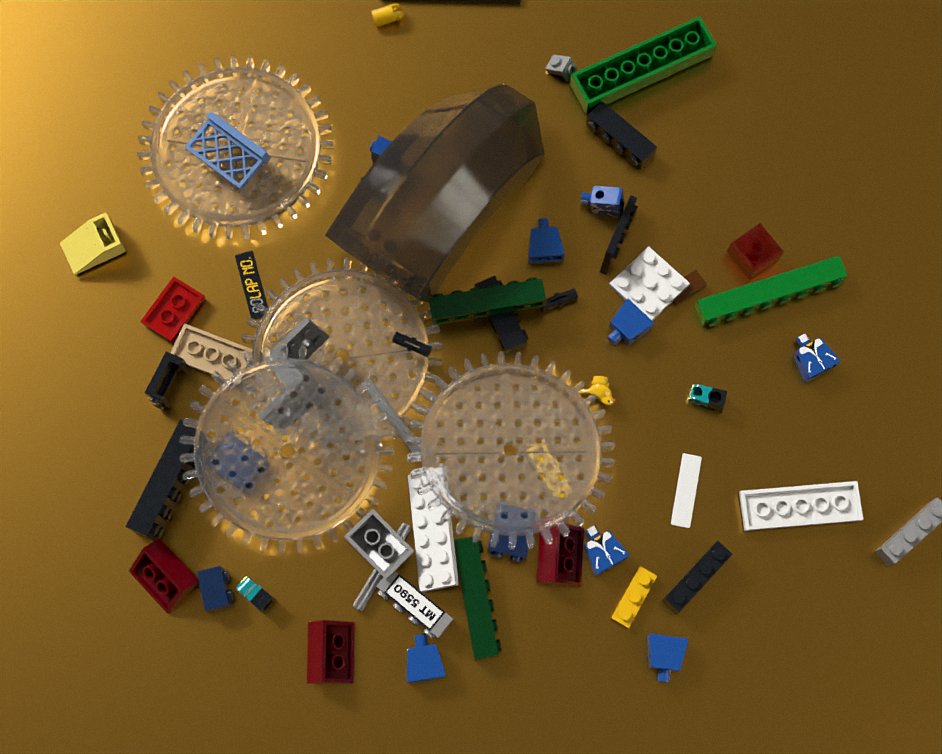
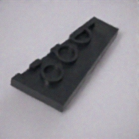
[600,195,638,275]

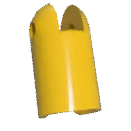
[371,4,404,27]

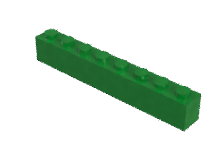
[695,256,848,327]

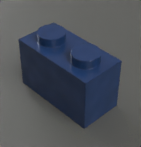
[197,566,234,613]

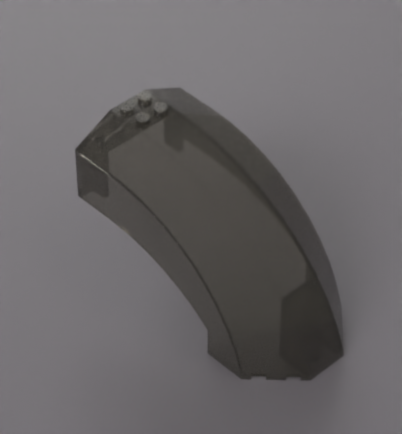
[325,83,545,303]

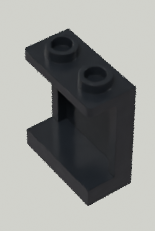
[145,351,191,410]

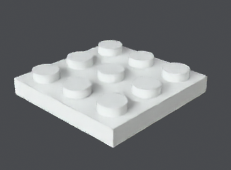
[609,246,690,321]

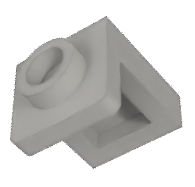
[545,54,577,82]

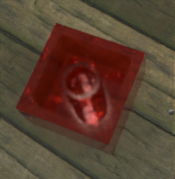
[727,223,784,280]

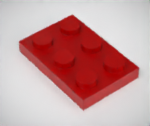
[140,276,205,343]

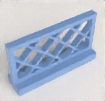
[185,111,271,190]

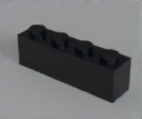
[586,101,657,169]
[474,276,529,355]
[662,540,732,614]

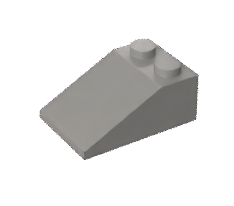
[344,509,415,579]

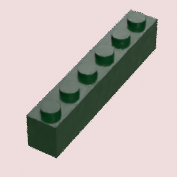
[428,278,546,325]
[454,536,502,661]

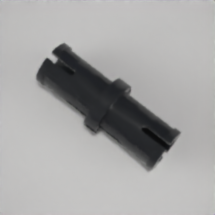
[540,288,578,312]
[392,332,432,358]

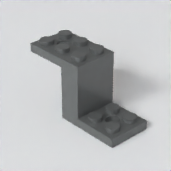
[259,317,330,433]

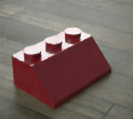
[537,522,584,587]
[129,538,199,614]
[307,620,354,684]

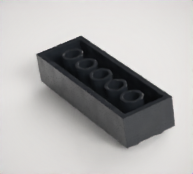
[125,419,209,541]

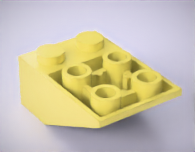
[60,212,126,275]

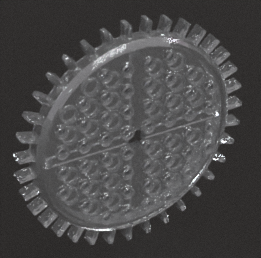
[137,56,333,239]
[239,257,443,455]
[180,344,394,554]
[406,351,615,550]

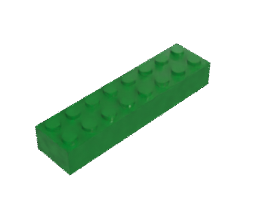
[570,16,717,114]

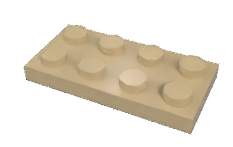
[171,323,255,386]

